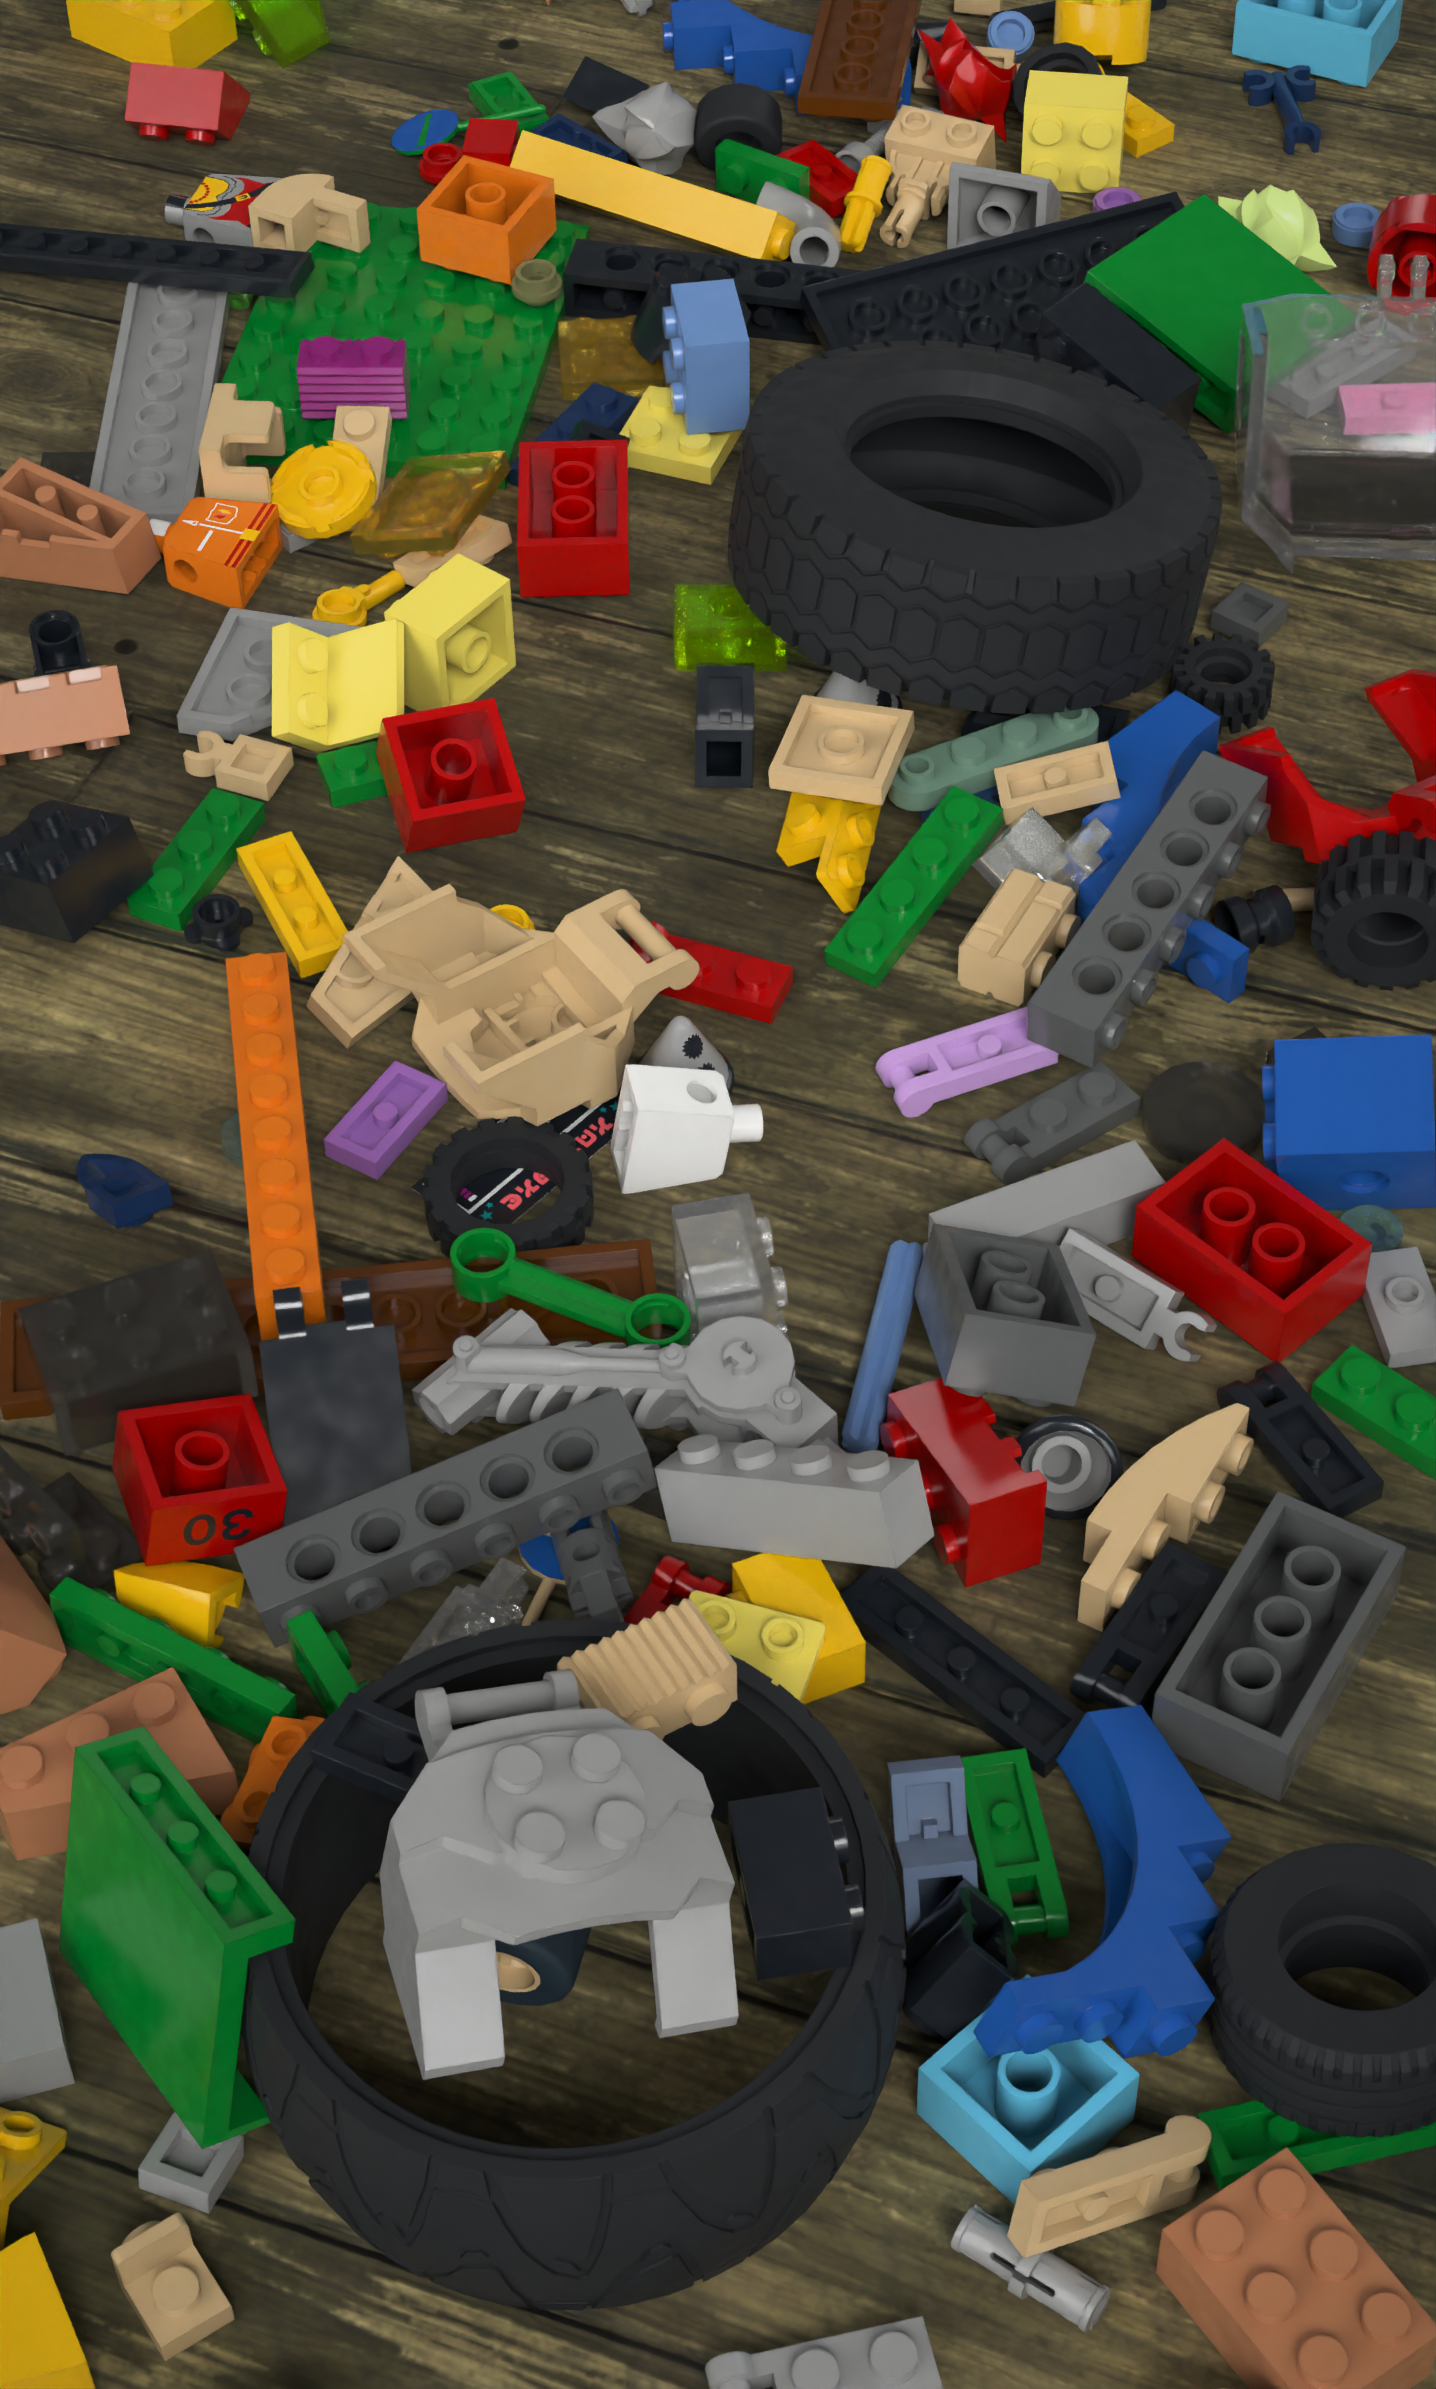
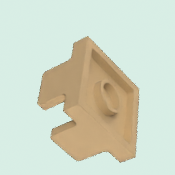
[198,383,286,503]

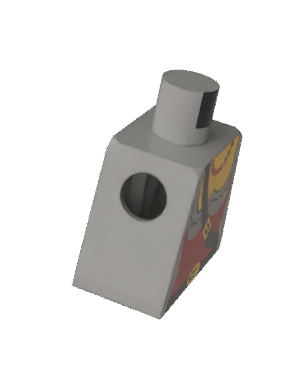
[164,174,283,247]

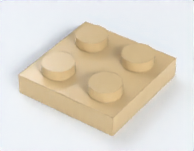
[768,695,915,805]

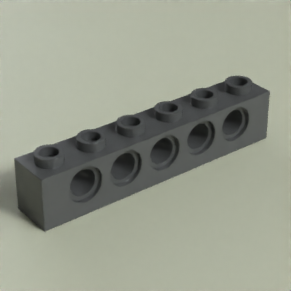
[1027,750,1271,1069]
[234,1388,658,1648]

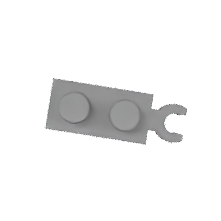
[1060,1228,1217,1362]

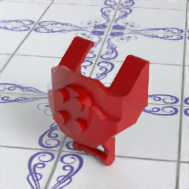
[1219,669,1436,865]

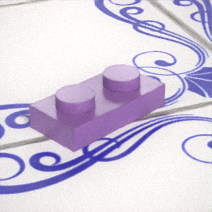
[324,1060,448,1180]

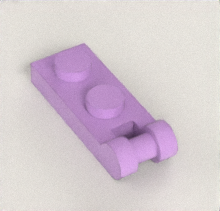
[875,1006,1059,1118]

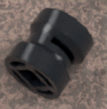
[1214,885,1296,954]

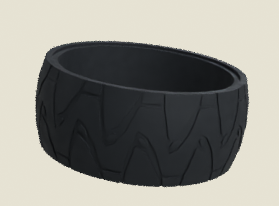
[240,1619,907,2310]

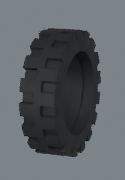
[423,1116,594,1258]

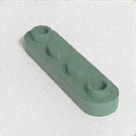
[888,706,1099,811]

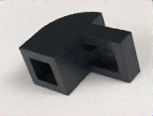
[695,663,755,788]

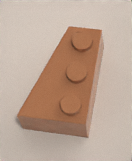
[0,457,161,594]
[0,1667,239,1861]

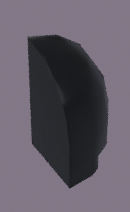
[562,56,650,114]

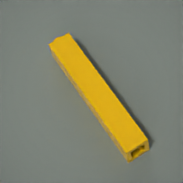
[510,130,796,261]

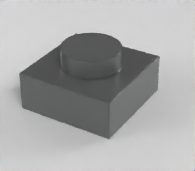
[1210,582,1289,648]

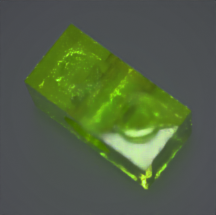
[674,584,787,671]

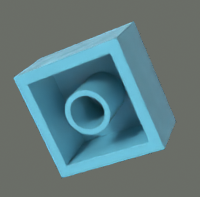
[916,1973,1140,2205]

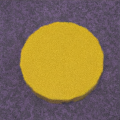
[270,440,378,539]

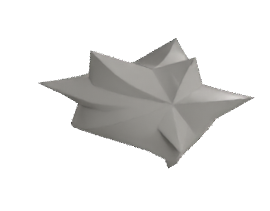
[592,81,697,175]

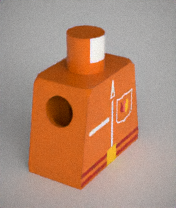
[149,497,283,609]

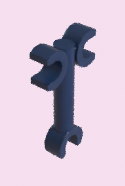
[1242,65,1321,155]

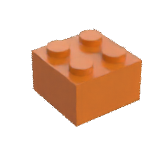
[416,155,557,285]

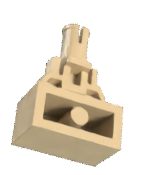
[879,104,996,248]

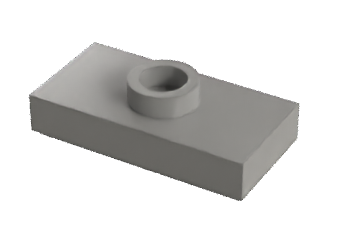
[1362,1246,1436,1368]

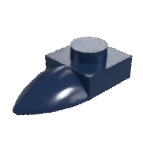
[76,1154,174,1229]

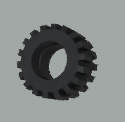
[1311,830,1436,991]

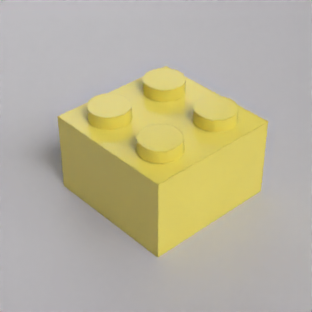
[1021,70,1128,194]
[384,553,516,712]

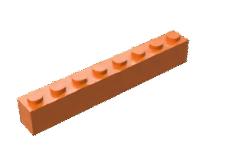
[225,952,327,1341]

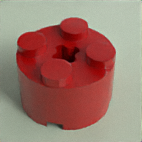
[1367,194,1436,316]

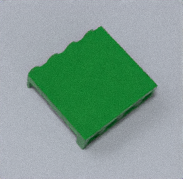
[1083,194,1358,434]
[59,1726,295,2149]

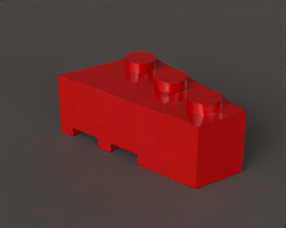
[880,1378,1047,1588]

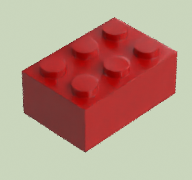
[517,439,630,598]
[1131,1138,1372,1362]

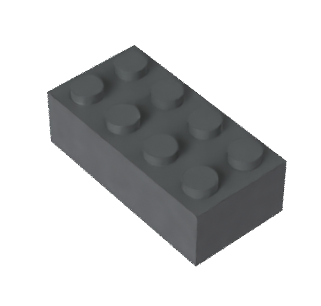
[1152,1491,1406,1802]

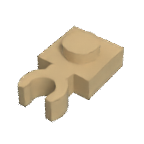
[183,731,294,801]

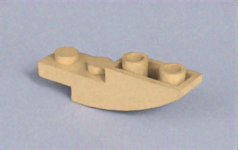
[1077,1403,1254,1632]

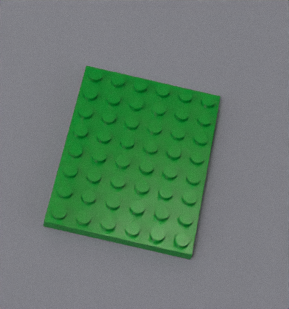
[221,202,590,489]

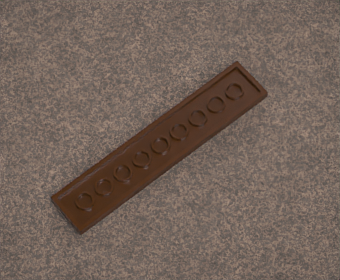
[0,1238,663,1420]

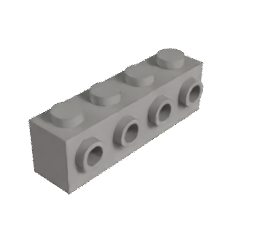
[654,1434,935,1568]

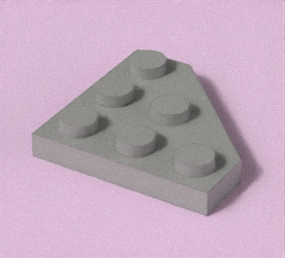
[176,607,362,741]

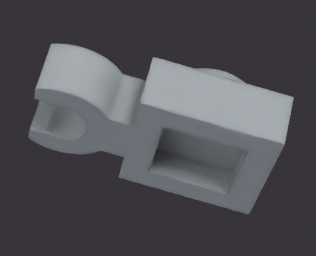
[138,2112,247,2214]

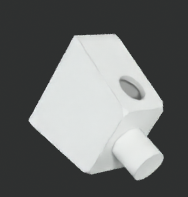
[610,1064,763,1194]

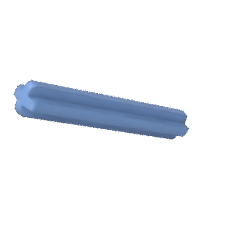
[842,1239,923,1453]

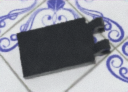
[259,1278,413,1528]

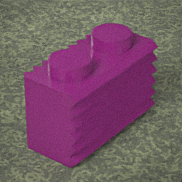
[297,336,411,419]

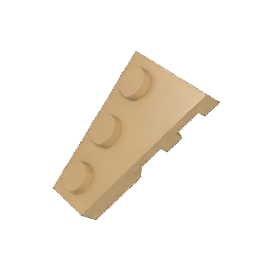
[306,856,432,1049]

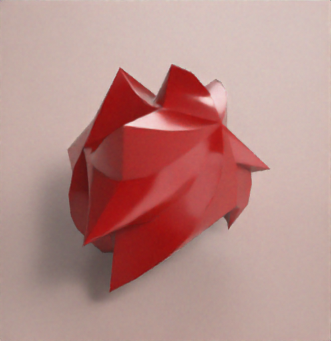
[917,17,1017,143]

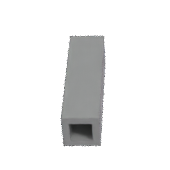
[922,1140,1166,1257]

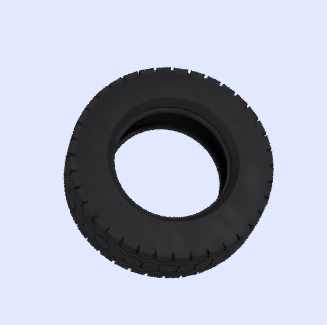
[728,340,1222,714]

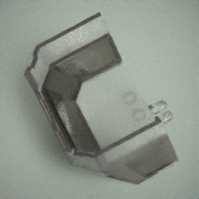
[1234,254,1436,575]

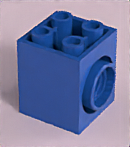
[1262,1034,1436,1211]

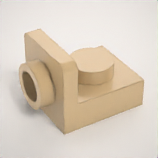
[111,2213,235,2361]

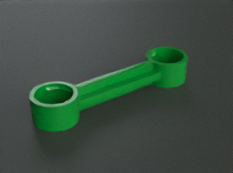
[450,1228,692,1349]

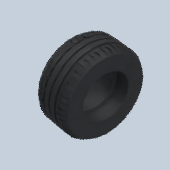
[1207,1843,1436,2138]

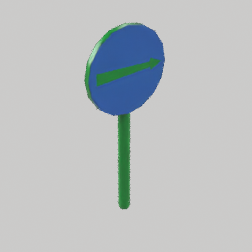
[391,104,546,156]

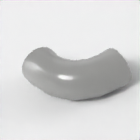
[756,181,842,267]

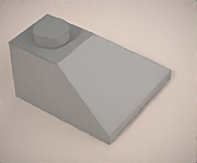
[947,162,1061,250]

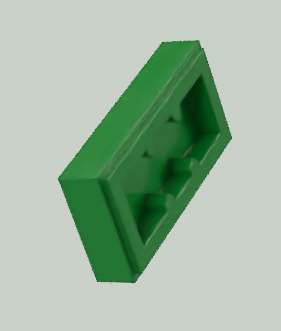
[468,71,550,138]

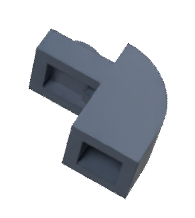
[887,1755,978,1936]

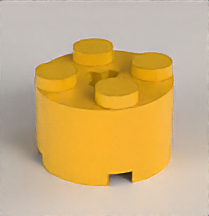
[1053,0,1151,65]

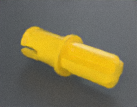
[839,155,893,254]

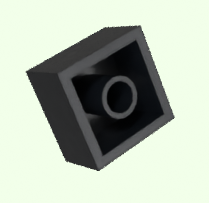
[0,799,154,943]

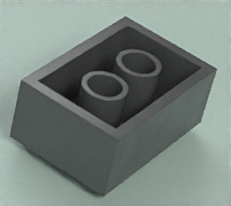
[914,1223,1096,1407]

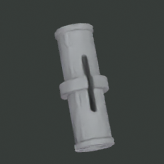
[951,2204,1112,2333]

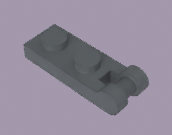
[964,1061,1141,1186]

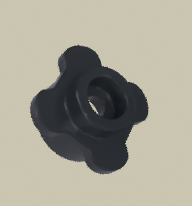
[184,894,253,951]

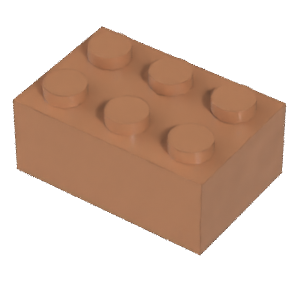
[1155,2147,1436,2389]

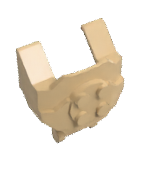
[343,884,699,1126]

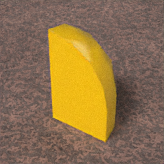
[113,1561,245,1649]

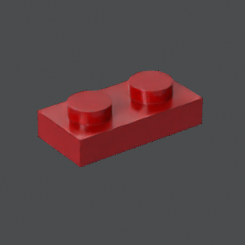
[776,139,858,218]

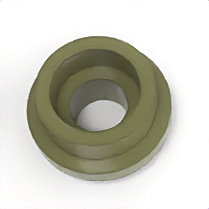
[511,259,562,306]

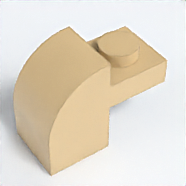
[248,174,371,253]

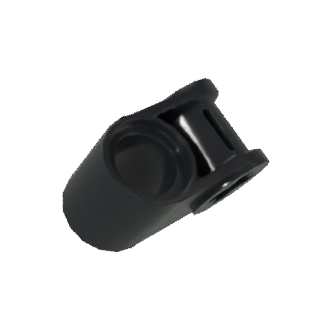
[29,610,91,677]

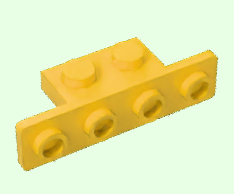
[776,792,882,914]

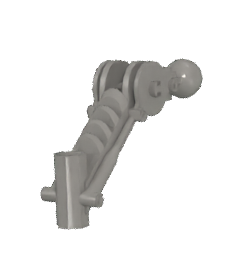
[412,1308,931,1517]

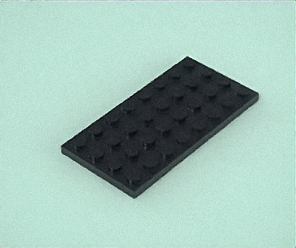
[800,191,1185,355]

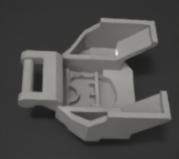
[380,1669,739,2080]

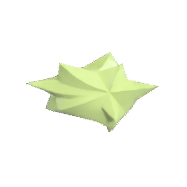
[1218,184,1337,272]

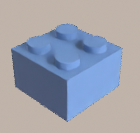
[662,279,750,435]

